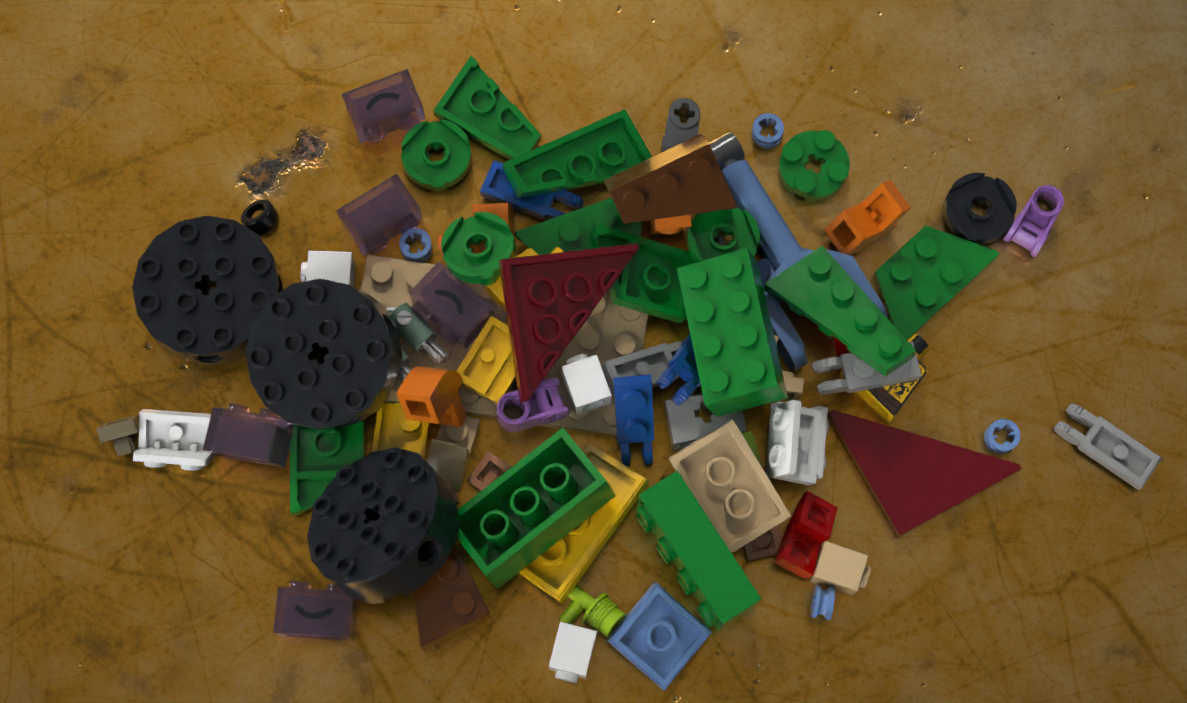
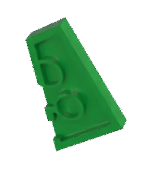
[433,55,541,160]

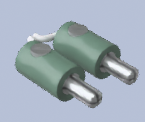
[386,303,448,380]

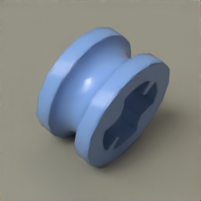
[752,113,784,149]
[399,228,433,263]
[984,419,1021,454]
[811,584,835,620]

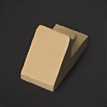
[428,416,481,491]

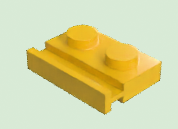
[457,316,516,405]
[372,403,430,461]

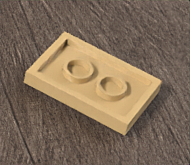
[667,419,791,553]

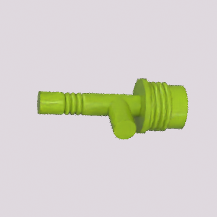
[559,584,626,638]

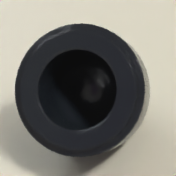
[241,200,279,236]

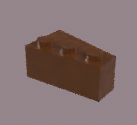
[604,134,738,224]
[414,544,492,652]

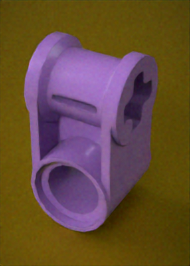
[1003,185,1064,257]
[497,378,570,433]

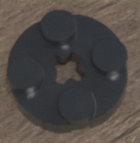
[943,172,1017,244]

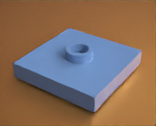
[606,582,712,690]

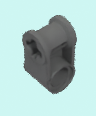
[661,98,700,153]

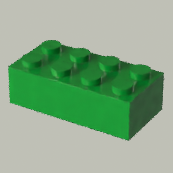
[677,248,788,417]
[456,427,616,589]
[635,471,762,632]

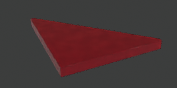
[499,243,639,403]
[827,410,1022,537]

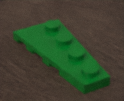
[502,109,652,198]
[764,246,916,377]

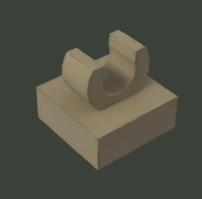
[97,415,139,457]

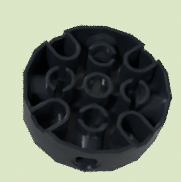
[132,216,284,366]
[246,279,403,430]
[307,448,460,604]

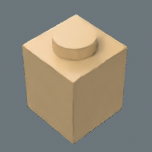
[810,541,871,596]

